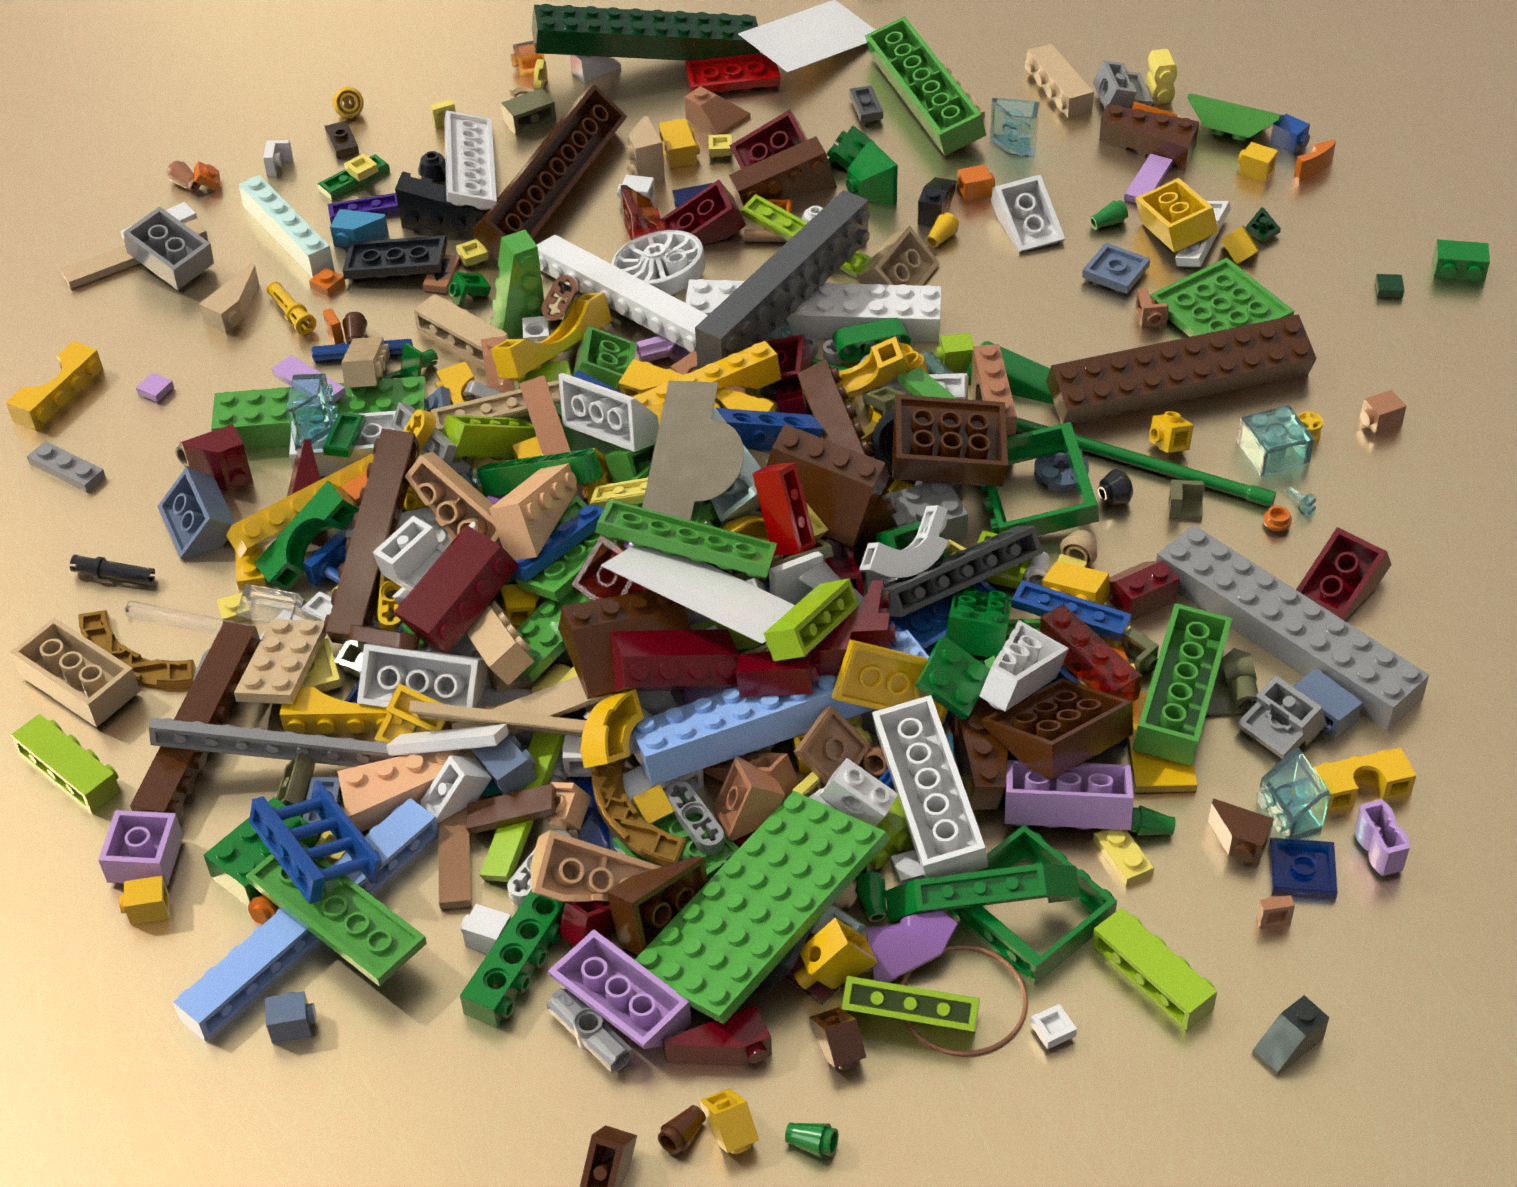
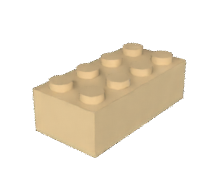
[10,617,140,727]

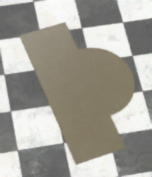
[642,380,744,520]

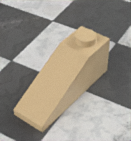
[199,263,259,333]

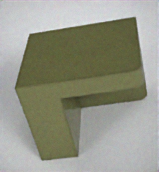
[1169,480,1205,520]

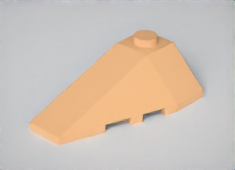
[531,830,661,902]

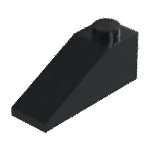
[918,177,957,227]

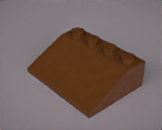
[892,394,1008,487]
[756,424,890,549]
[558,589,691,699]
[981,678,1133,779]

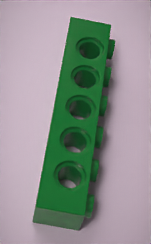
[460,889,565,1028]

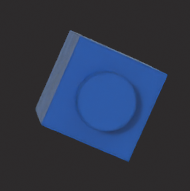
[1270,114,1310,154]

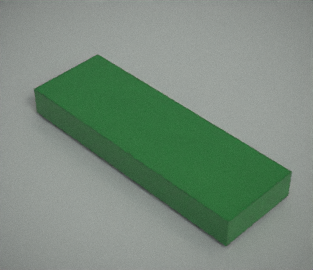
[317,154,390,201]

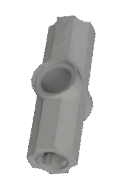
[547,988,633,1072]

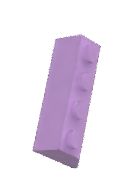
[548,929,691,1049]

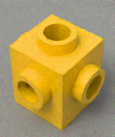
[1149,411,1194,453]

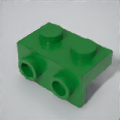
[826,125,875,170]

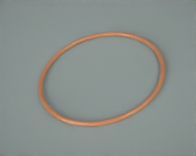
[900,945,1028,1056]

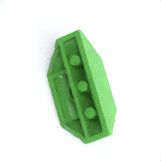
[1187,94,1284,141]

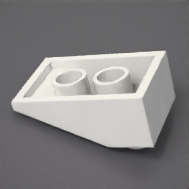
[990,174,1065,253]

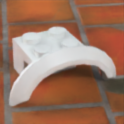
[373,516,477,604]

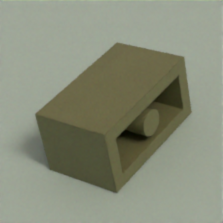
[501,88,557,135]

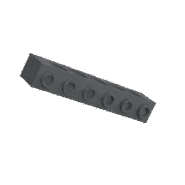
[884,526,1043,617]

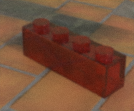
[1039,604,1142,702]

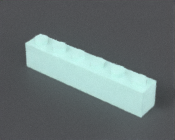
[238,175,334,278]

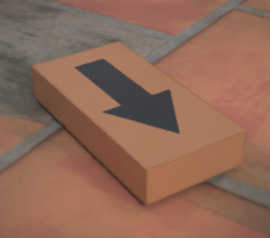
[423,254,461,294]

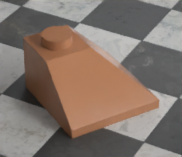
[684,86,750,135]
[713,757,785,841]

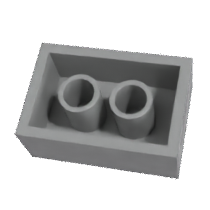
[123,206,214,290]
[885,482,968,541]

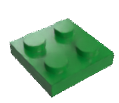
[914,636,990,720]

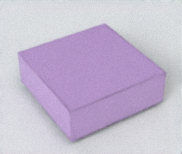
[136,373,174,403]

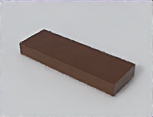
[466,783,557,834]

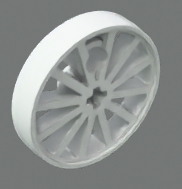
[611,230,706,295]

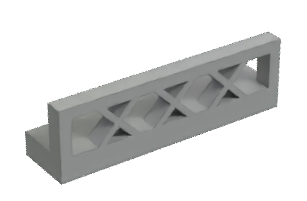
[391,402,470,474]

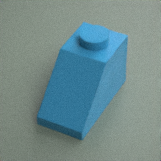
[330,209,389,248]

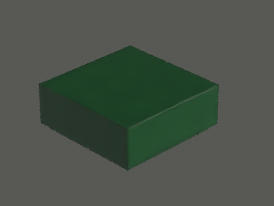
[1375,274,1404,298]

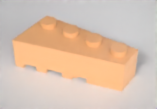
[405,452,501,545]
[489,463,578,561]
[337,750,461,835]

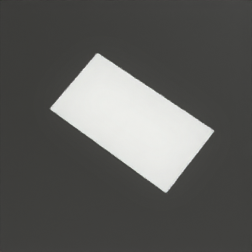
[738,0,875,72]
[601,545,795,643]

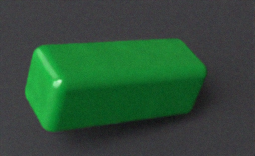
[966,341,1054,405]

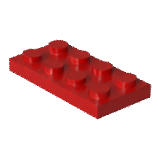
[685,53,781,92]

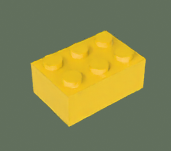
[1135,178,1218,252]

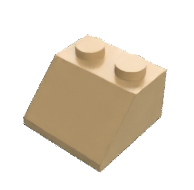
[626,116,665,184]

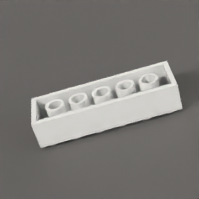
[872,695,989,878]

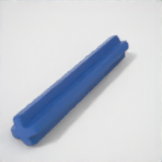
[311,338,413,361]

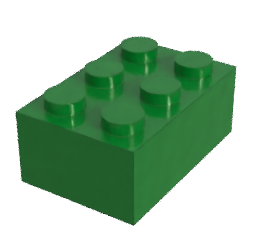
[203,797,319,906]

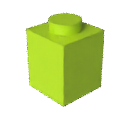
[936,332,974,372]

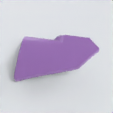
[866,910,958,983]

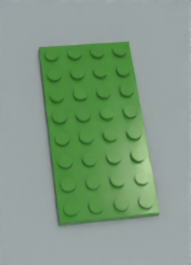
[635,791,889,1024]

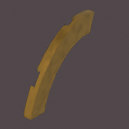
[78,610,195,689]
[592,757,686,866]

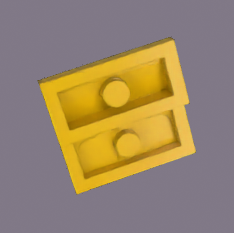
[374,683,449,743]

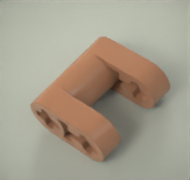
[541,275,579,321]

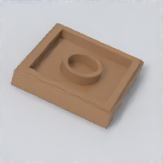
[794,705,871,785]

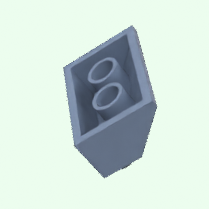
[158,467,235,560]

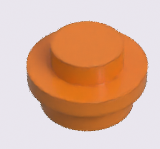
[1263,506,1292,531]
[248,895,279,924]

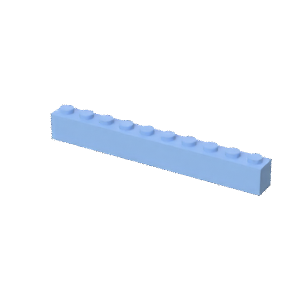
[173,798,438,1041]

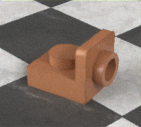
[1135,288,1169,328]

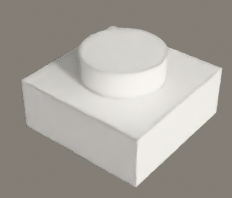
[1030,1004,1077,1049]

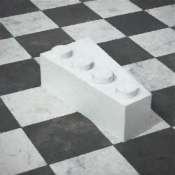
[979,620,1069,711]

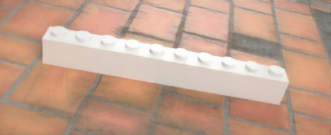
[537,235,708,352]

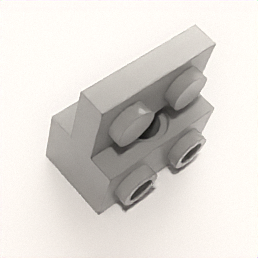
[1093,60,1154,109]
[1237,675,1327,761]

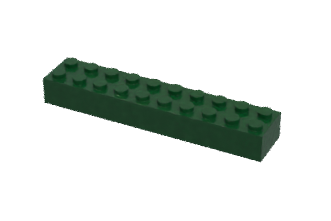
[532,4,760,61]

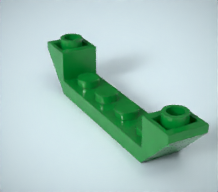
[885,863,1081,923]

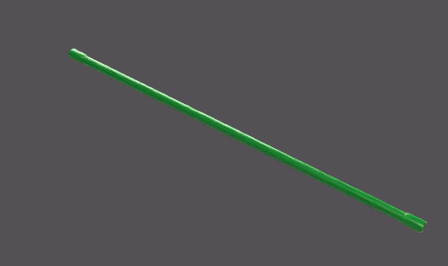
[812,357,1276,507]

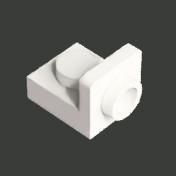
[263,140,293,177]

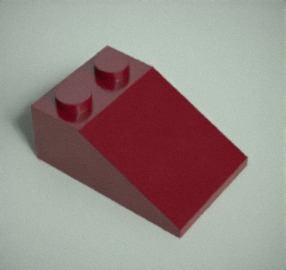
[729,110,808,169]
[660,180,747,245]
[1296,527,1392,621]

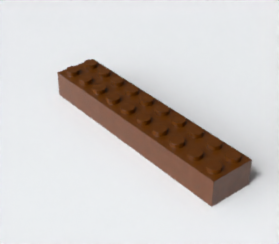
[470,84,627,260]
[1046,314,1317,424]

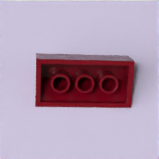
[393,526,520,653]
[611,629,739,692]

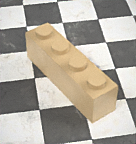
[1025,43,1094,118]
[413,294,509,367]
[341,336,390,388]
[466,601,534,685]

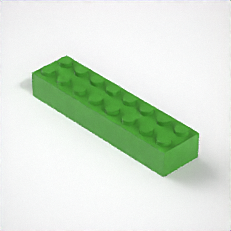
[865,16,987,156]
[211,376,428,450]

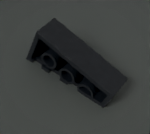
[395,171,498,233]

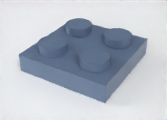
[1082,243,1150,294]

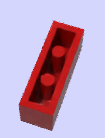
[752,462,817,556]

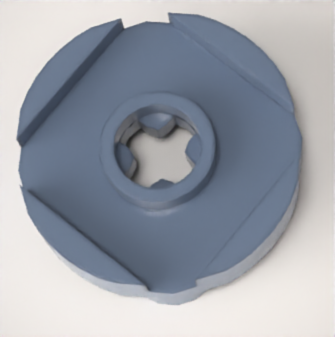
[1034,448,1089,493]

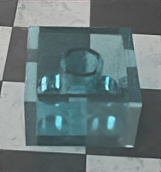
[1236,405,1314,476]

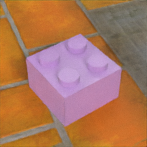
[98,810,184,886]

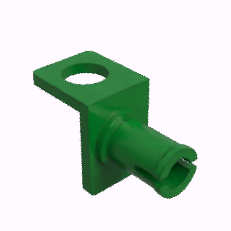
[381,343,438,379]

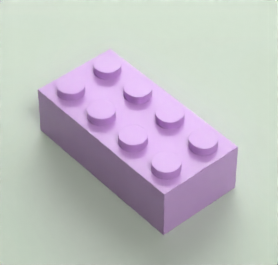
[1005,759,1134,831]

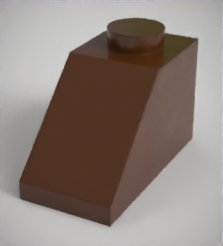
[1208,798,1274,865]
[809,1007,867,1069]
[580,1125,637,1187]

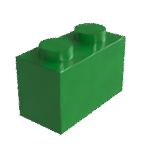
[1433,239,1490,282]

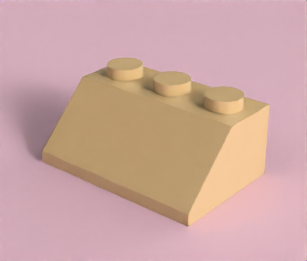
[856,225,940,286]

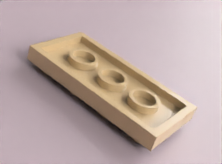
[234,619,327,704]

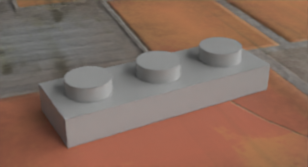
[27,441,106,492]

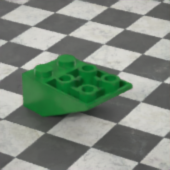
[946,586,1012,657]

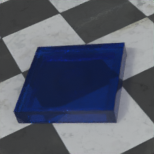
[1269,838,1338,900]

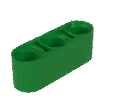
[832,318,911,362]

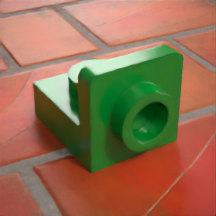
[449,272,491,306]

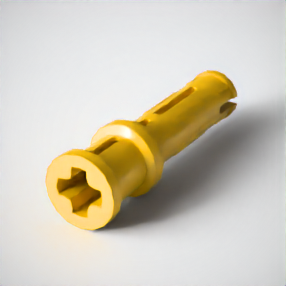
[267,281,316,335]

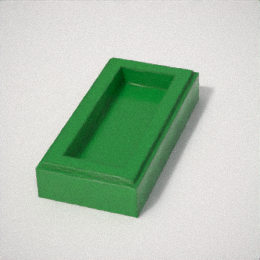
[323,412,366,458]

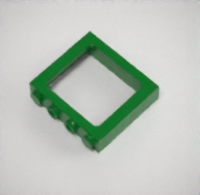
[979,422,1099,536]
[947,825,1117,985]

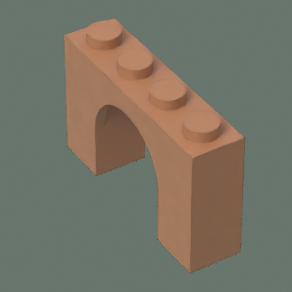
[971,344,1017,437]

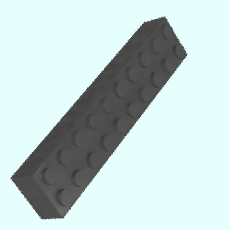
[695,190,870,369]

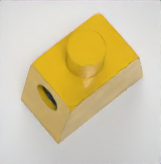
[794,918,878,989]

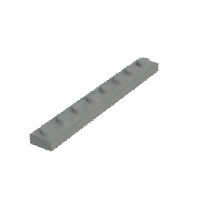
[149,718,395,767]

